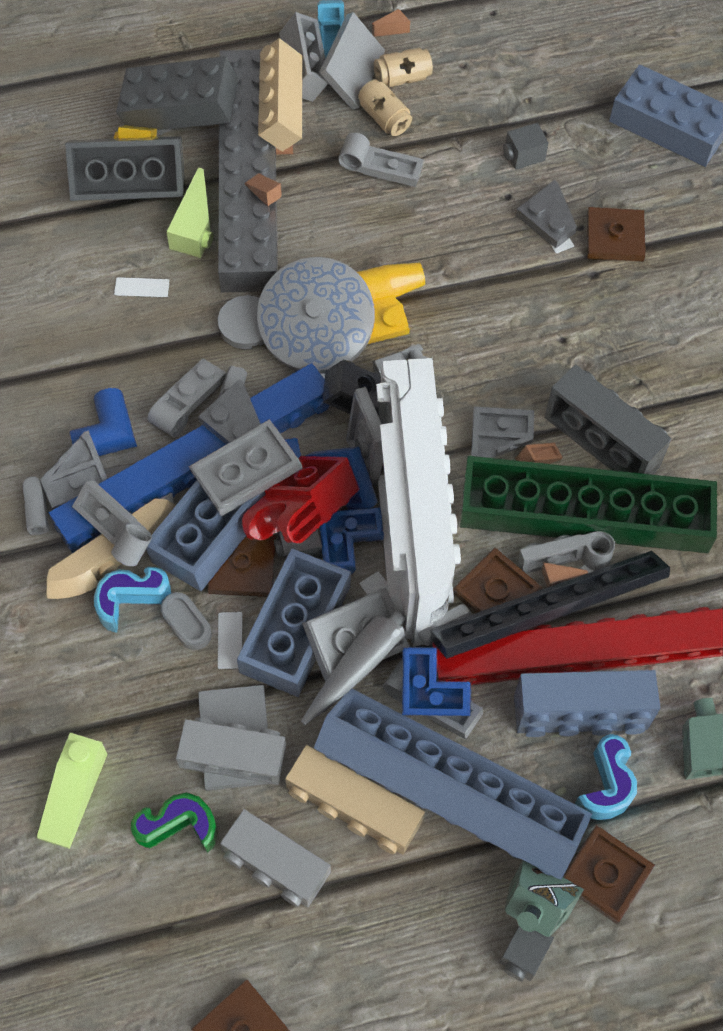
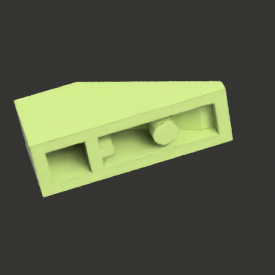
[167,167,213,258]
[37,733,107,849]

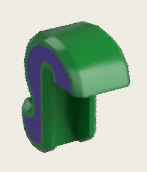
[131,792,218,853]

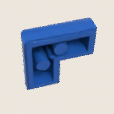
[70,388,137,456]
[306,446,378,510]
[320,507,384,574]
[402,648,471,716]

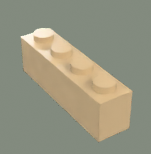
[258,38,302,152]
[285,744,425,855]

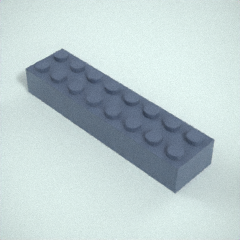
[314,689,592,880]

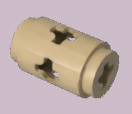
[374,48,433,88]
[358,80,412,136]

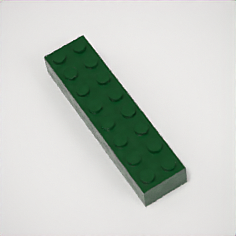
[460,456,717,553]

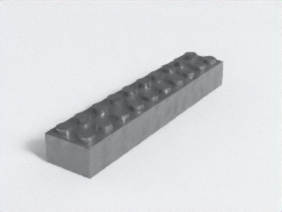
[218,50,278,293]

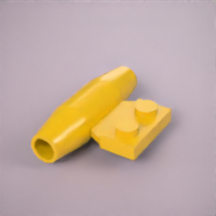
[357,262,425,344]

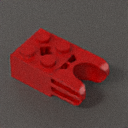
[242,456,360,543]

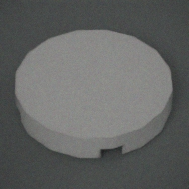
[217,295,265,349]

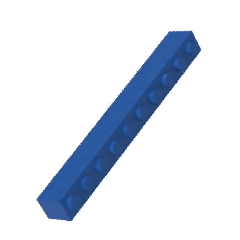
[48,363,330,553]

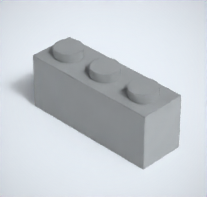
[279,12,328,102]
[176,717,286,785]
[220,809,331,908]

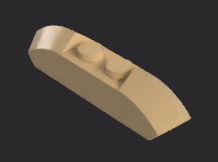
[47,498,176,599]

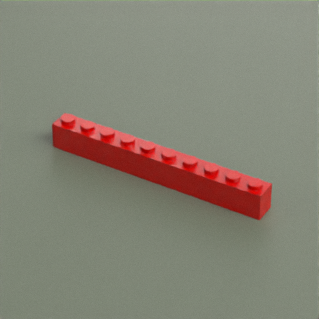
[432,607,723,685]

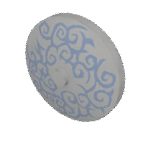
[257,257,375,374]

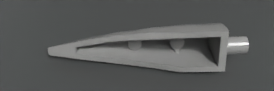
[301,611,406,725]

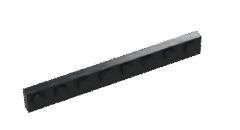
[430,550,670,659]

